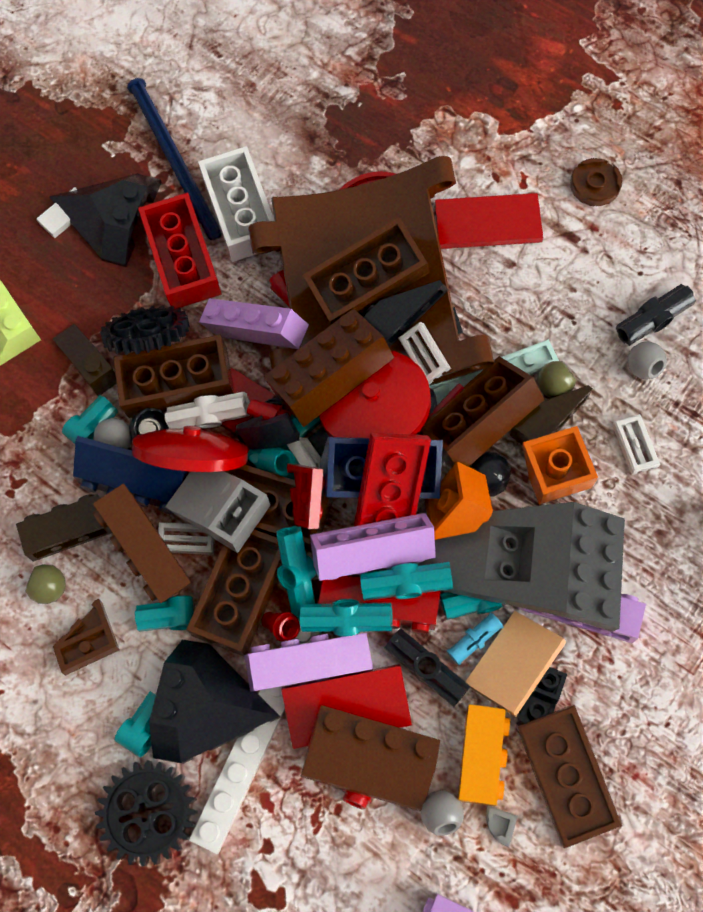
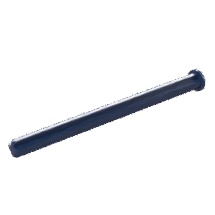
[127,78,221,240]

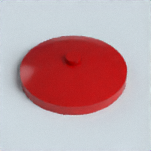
[319,350,431,438]
[132,426,248,472]

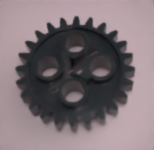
[100,305,190,355]
[95,760,198,866]

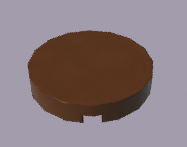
[570,158,622,206]

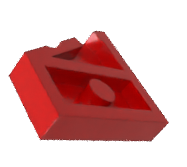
[287,463,325,529]

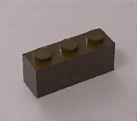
[16,494,112,562]

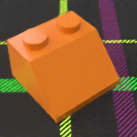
[523,426,598,505]
[425,461,493,540]

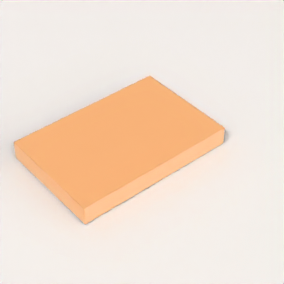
[465,611,566,717]

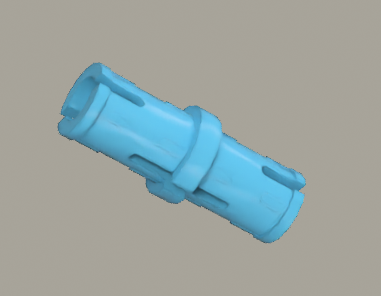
[446,613,503,666]

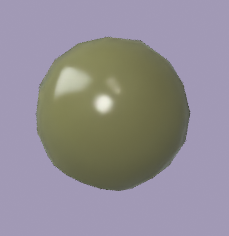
[537,361,576,398]
[25,564,66,604]

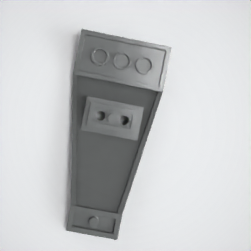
[367,502,625,632]

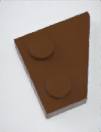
[53,599,120,676]

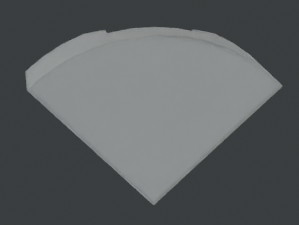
[486,805,518,847]

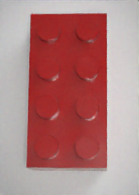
[138,192,222,309]

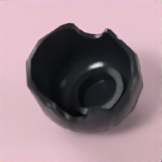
[129,408,169,440]
[469,451,511,497]

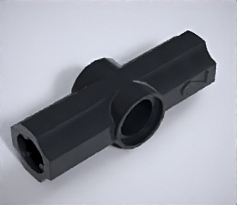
[616,284,696,346]
[384,628,471,707]

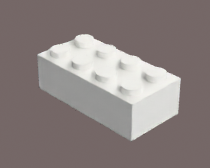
[198,146,275,262]

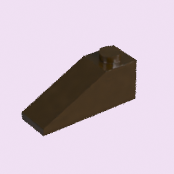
[53,324,117,396]
[510,385,593,446]

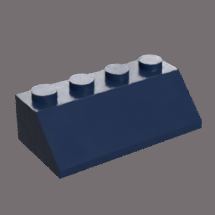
[73,436,189,515]
[319,437,443,499]

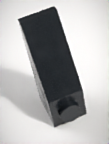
[363,280,449,348]

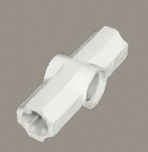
[165,392,250,429]

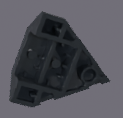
[49,173,162,267]
[149,640,281,764]

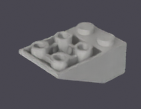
[165,471,270,553]

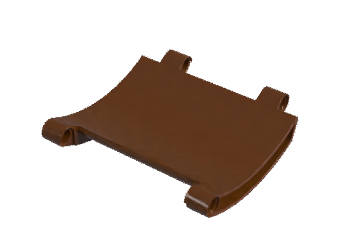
[248,156,495,386]

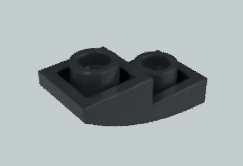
[236,412,300,450]
[516,667,567,725]

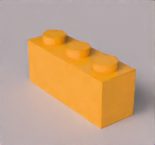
[458,704,510,806]

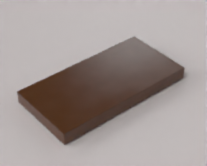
[516,705,622,849]

